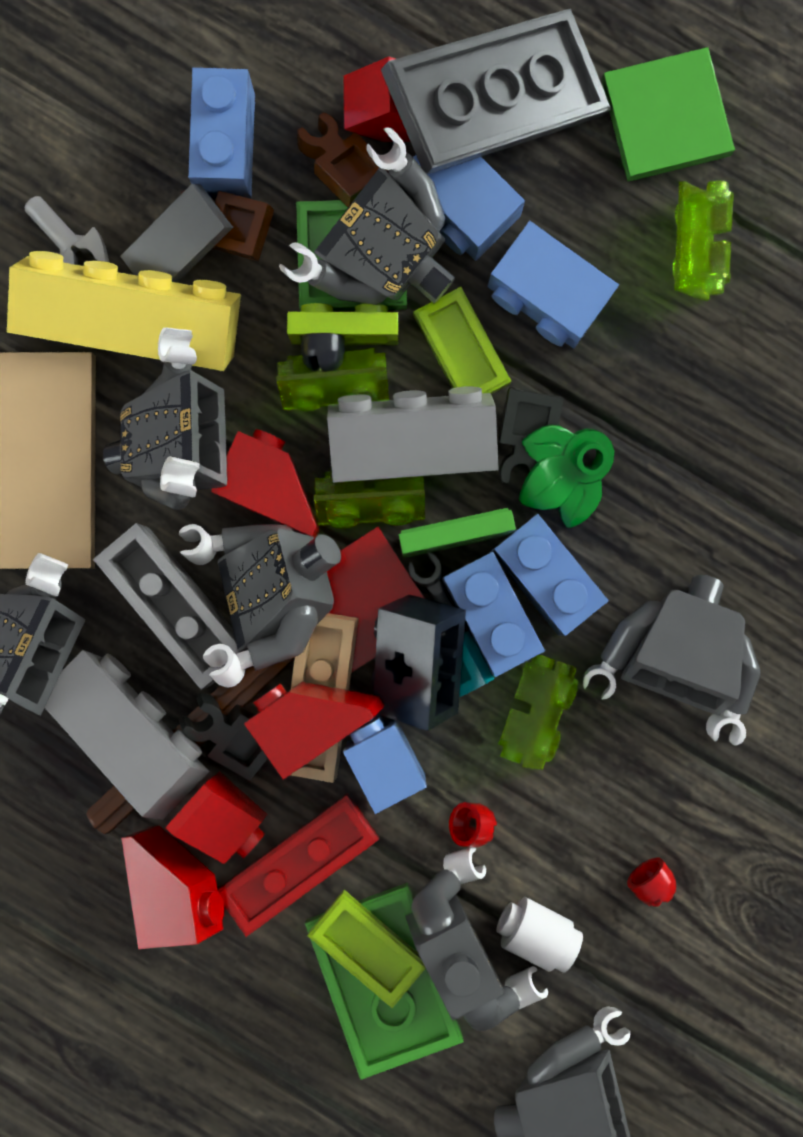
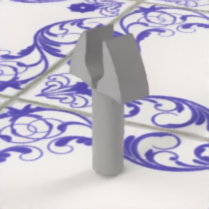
[25,196,109,265]

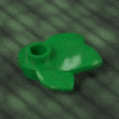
[519,425,615,528]

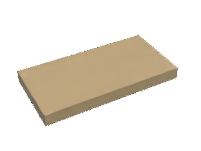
[0,352,96,569]

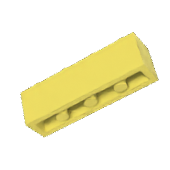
[7,251,241,371]

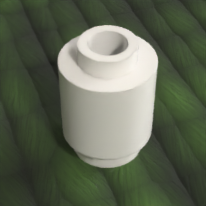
[496,897,583,973]

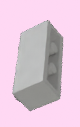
[327,386,499,483]
[93,523,238,689]
[45,650,209,820]

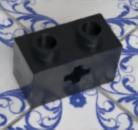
[371,594,466,731]

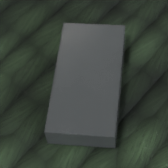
[120,184,233,283]

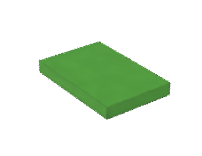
[305,883,464,1080]

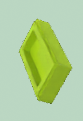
[413,287,512,394]
[307,890,426,1008]

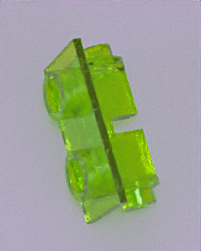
[673,180,734,301]
[276,348,389,411]
[314,472,425,528]
[498,655,578,770]

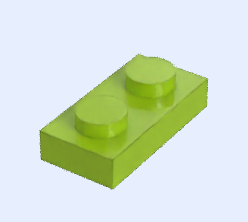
[287,303,398,345]

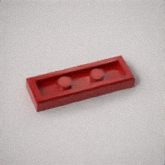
[217,793,379,937]

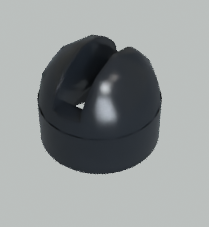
[301,333,345,375]

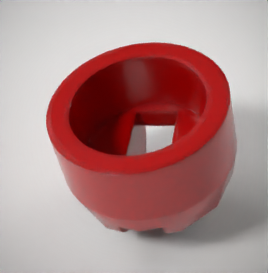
[449,802,497,847]
[627,857,676,907]

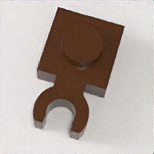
[297,112,389,207]
[180,190,274,262]

